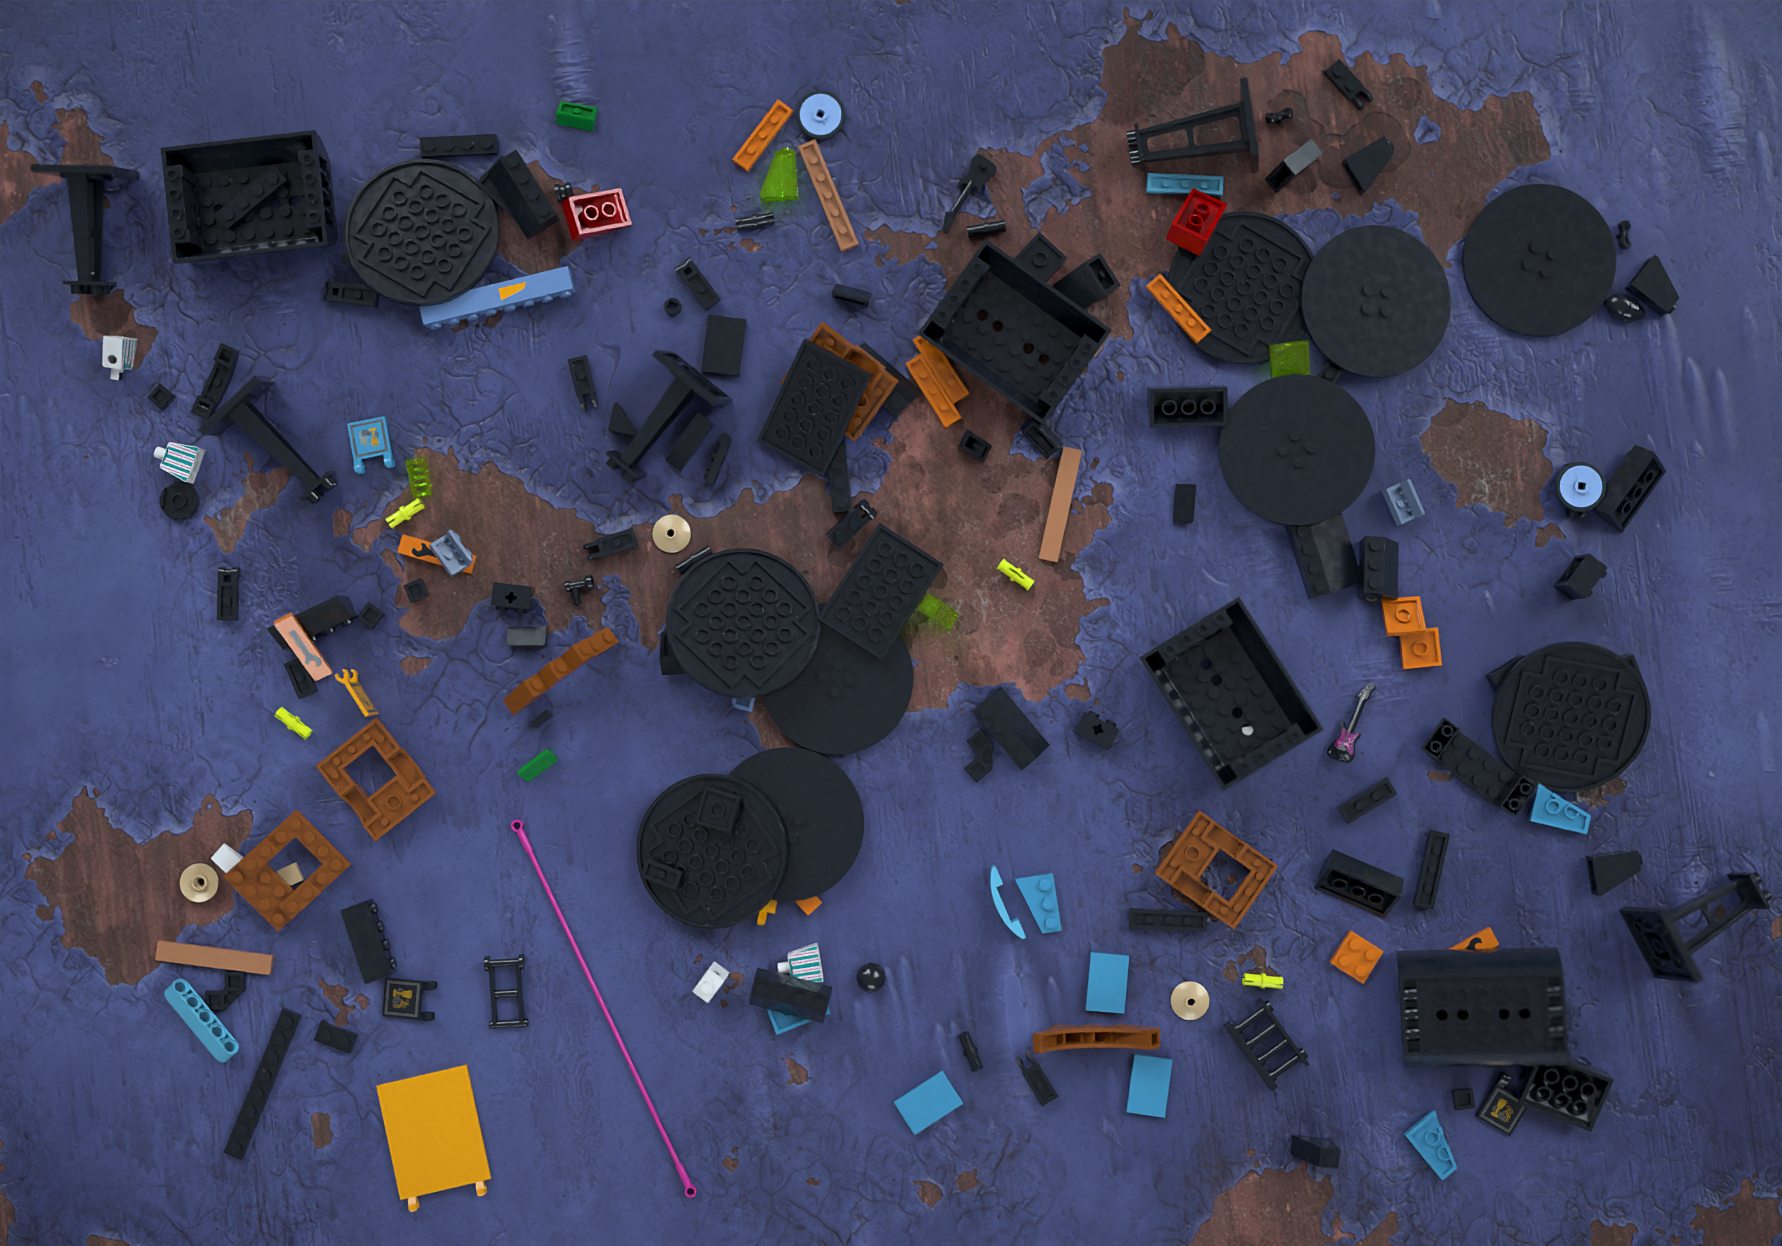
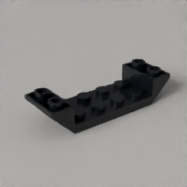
[1421,717,1538,818]

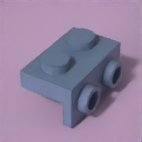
[1382,479,1425,526]
[429,530,473,577]

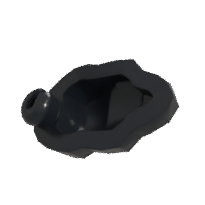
[1604,294,1646,324]

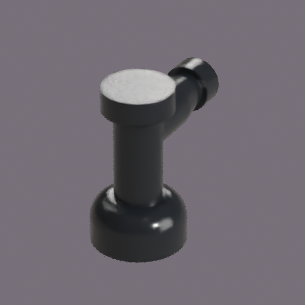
[565,575,595,605]

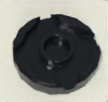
[160,482,200,520]

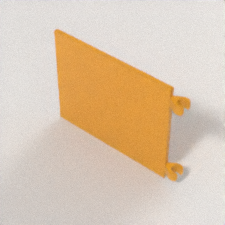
[376,1064,491,1212]

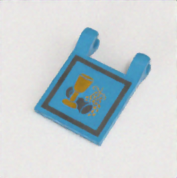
[347,416,395,474]

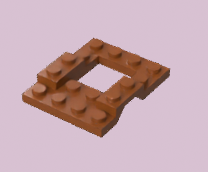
[780,322,899,442]
[316,718,437,841]
[223,809,351,931]
[1154,810,1278,929]

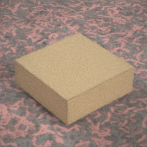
[277,862,304,886]

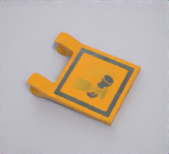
[335,669,378,717]

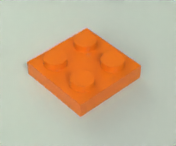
[1380,596,1426,636]
[1398,627,1442,669]
[1329,930,1384,984]

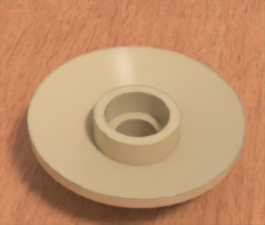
[653,515,691,553]
[180,863,219,902]
[1171,981,1209,1020]

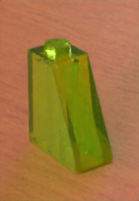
[760,147,799,202]
[917,593,959,631]

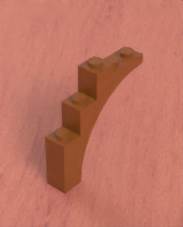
[503,627,619,716]
[1032,1023,1160,1053]

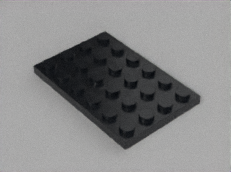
[757,338,873,477]
[817,523,944,661]

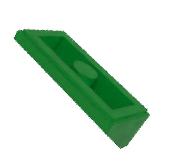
[556,101,598,131]
[517,748,558,782]

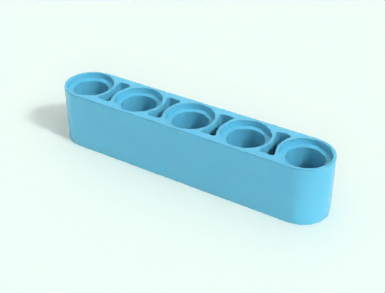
[164,979,239,1062]

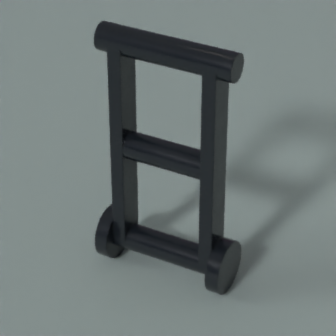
[484,954,529,1029]

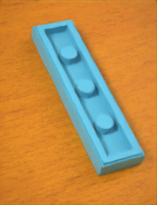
[1146,173,1224,197]

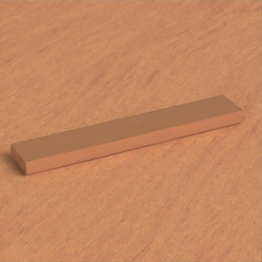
[798,139,859,253]
[1038,446,1082,563]
[155,940,274,975]

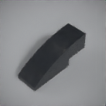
[666,412,715,472]

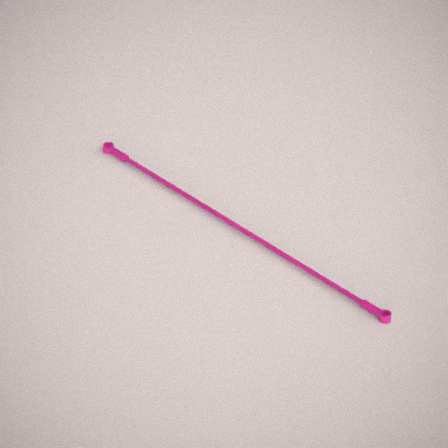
[511,819,697,1198]

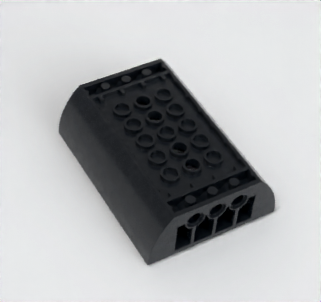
[161,130,338,264]
[917,239,1112,425]
[1139,597,1324,791]
[1397,947,1569,1068]

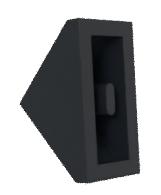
[608,402,638,437]
[957,429,992,463]

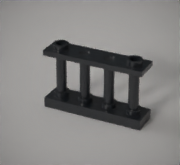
[1223,998,1309,1091]

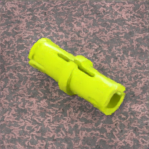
[386,498,425,529]
[996,559,1035,591]
[274,707,313,740]
[1242,973,1283,989]

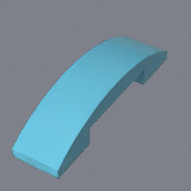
[990,865,1026,939]

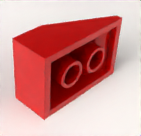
[561,188,632,241]
[1165,188,1227,256]

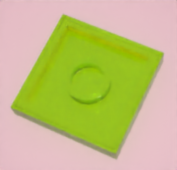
[1269,340,1310,378]

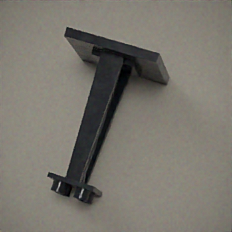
[1126,77,1259,173]
[30,164,139,294]
[606,349,732,482]
[198,375,338,504]
[1619,872,1772,983]

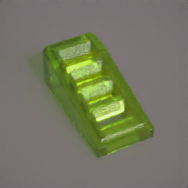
[405,456,433,498]

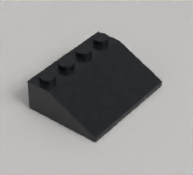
[1286,513,1359,599]
[1517,1057,1614,1132]

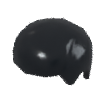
[856,962,886,993]

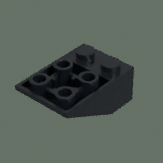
[1052,253,1121,310]

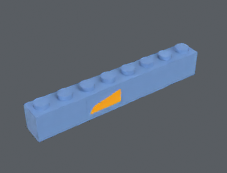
[419,266,576,329]

